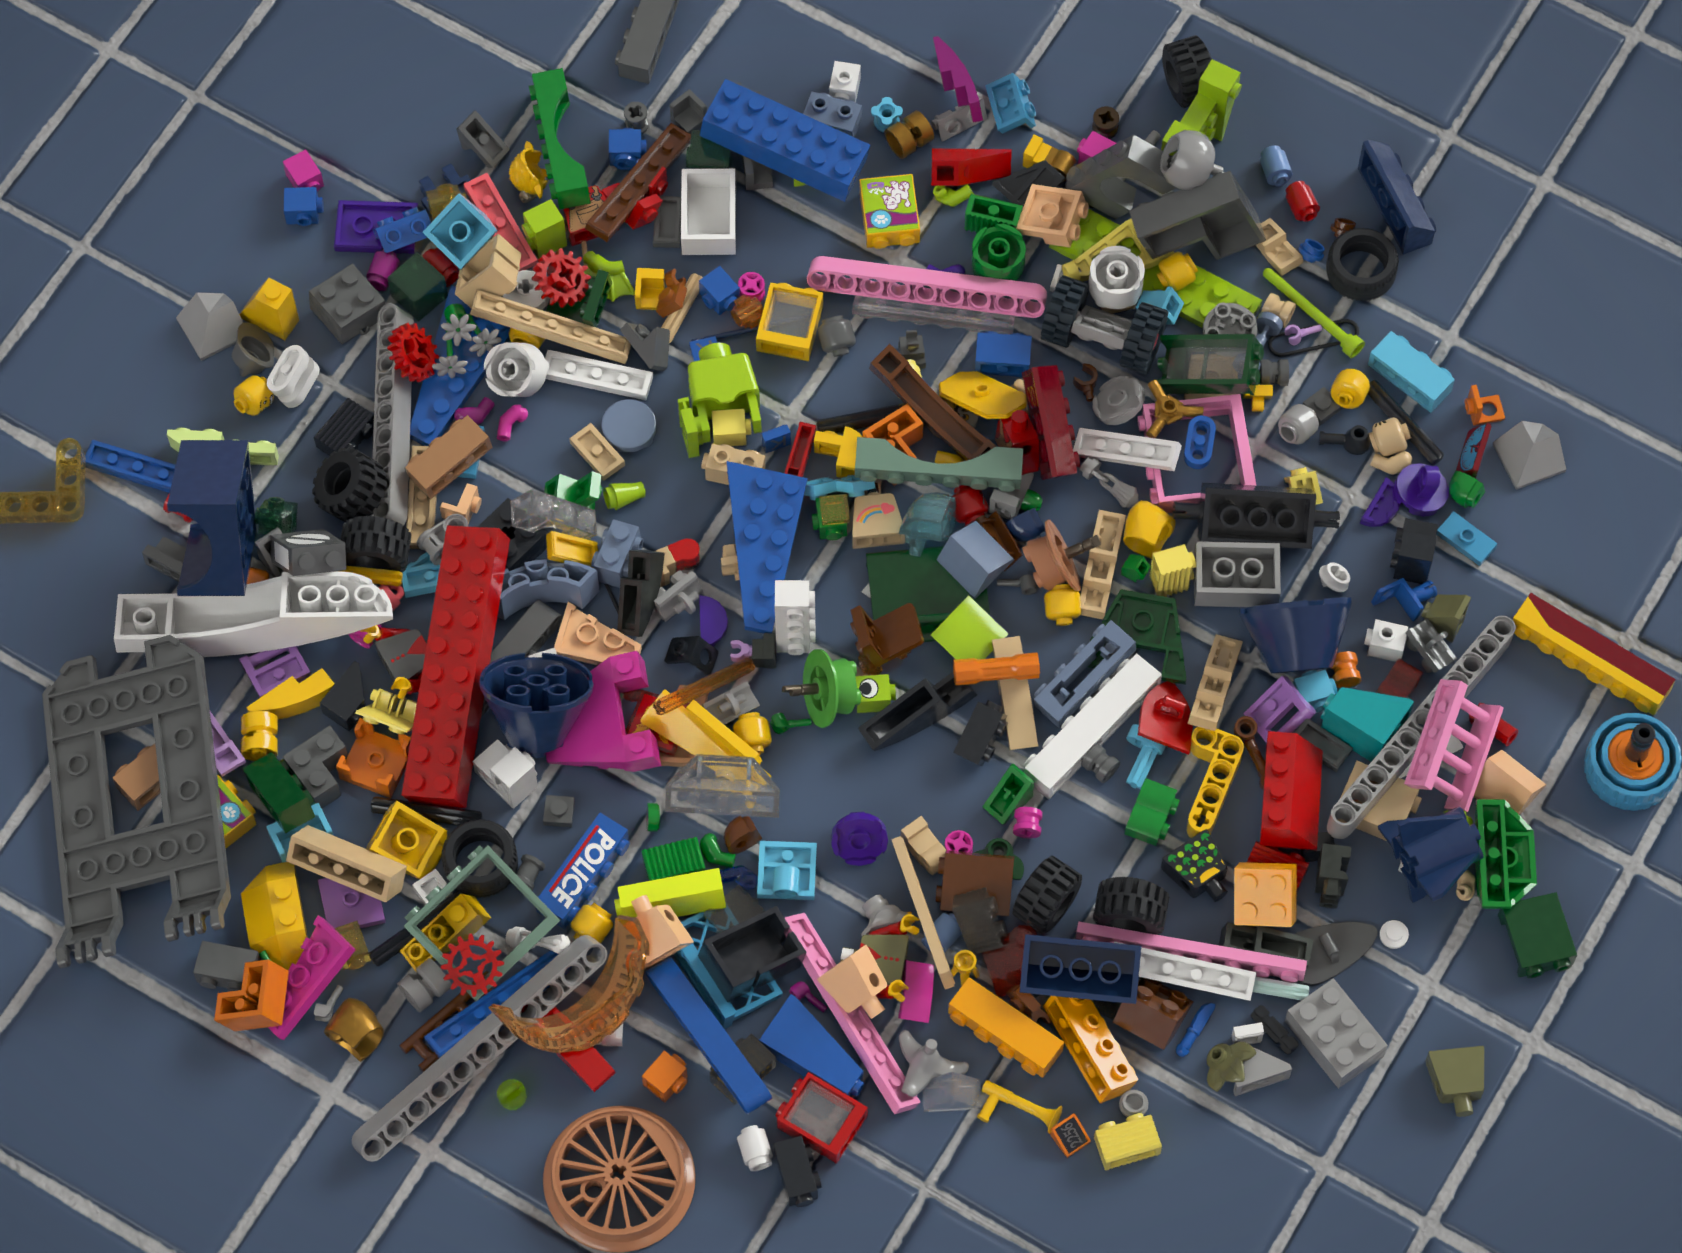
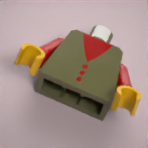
[840,914,920,1002]

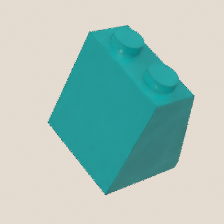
[1320,687,1414,762]

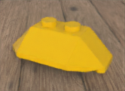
[241,862,308,970]

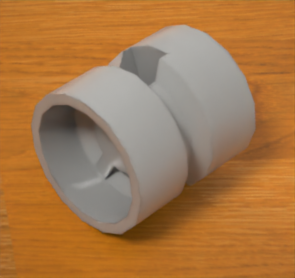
[397,958,452,1012]

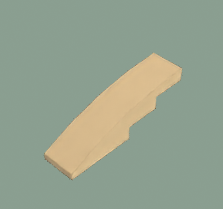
[1080,510,1126,620]
[1188,634,1243,731]
[992,636,1038,750]

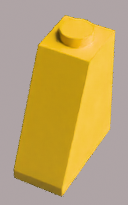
[239,278,299,341]

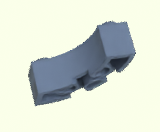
[497,559,600,621]

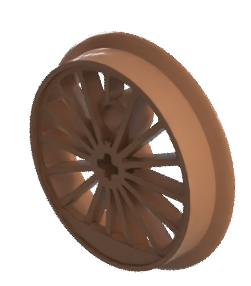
[543,1106,695,1253]

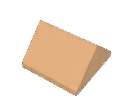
[1473,750,1546,815]

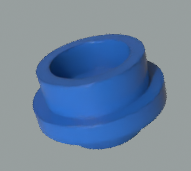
[1298,239,1325,263]

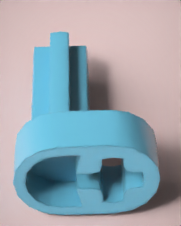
[1126,724,1166,789]

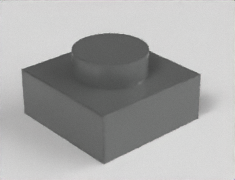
[1303,387,1341,425]
[543,795,575,827]

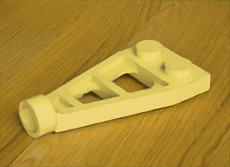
[1062,219,1174,281]

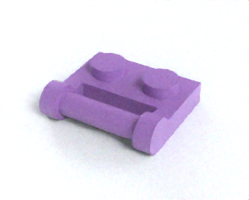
[239,646,311,698]
[1243,676,1316,743]

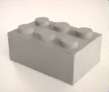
[1194,542,1281,607]
[1285,978,1388,1089]

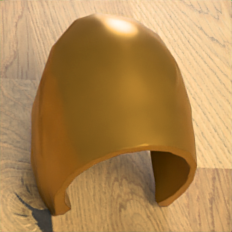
[324,998,384,1062]

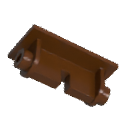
[975,511,1023,572]

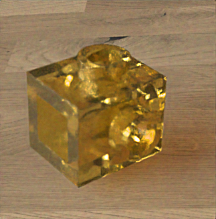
[426,184,467,220]

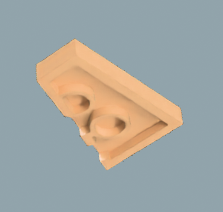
[554,602,642,665]

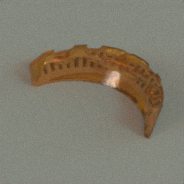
[488,915,649,1053]

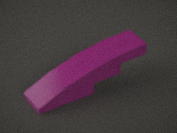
[933,36,983,123]

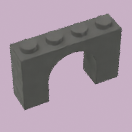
[1066,134,1175,219]

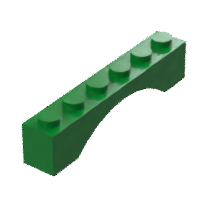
[529,68,591,210]

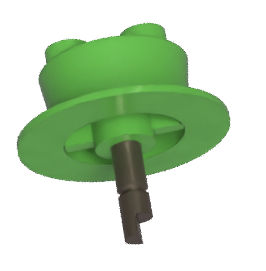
[782,649,861,728]

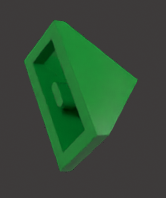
[982,764,1034,825]

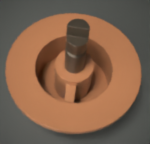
[1022,520,1101,591]

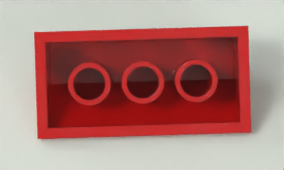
[1260,731,1323,850]

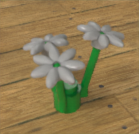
[432,303,502,378]

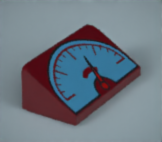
[1456,423,1492,479]

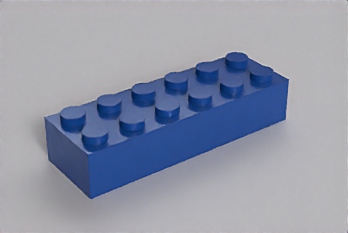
[700,79,870,202]

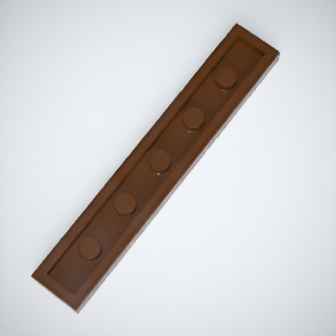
[585,123,693,242]

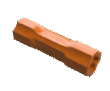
[953,652,1040,685]

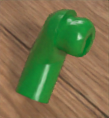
[700,833,736,868]

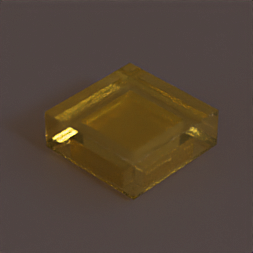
[819,494,850,525]

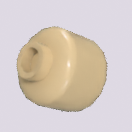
[1369,417,1411,457]

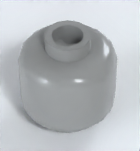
[1278,404,1319,445]

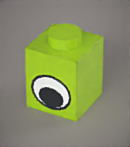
[855,674,896,713]

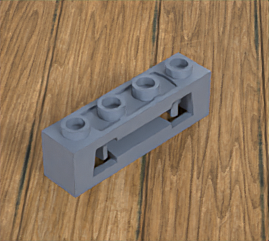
[1034,620,1136,728]

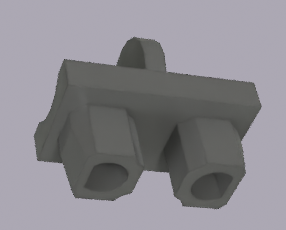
[1405,618,1457,673]

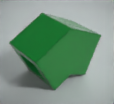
[1121,554,1151,583]

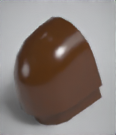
[724,814,762,854]

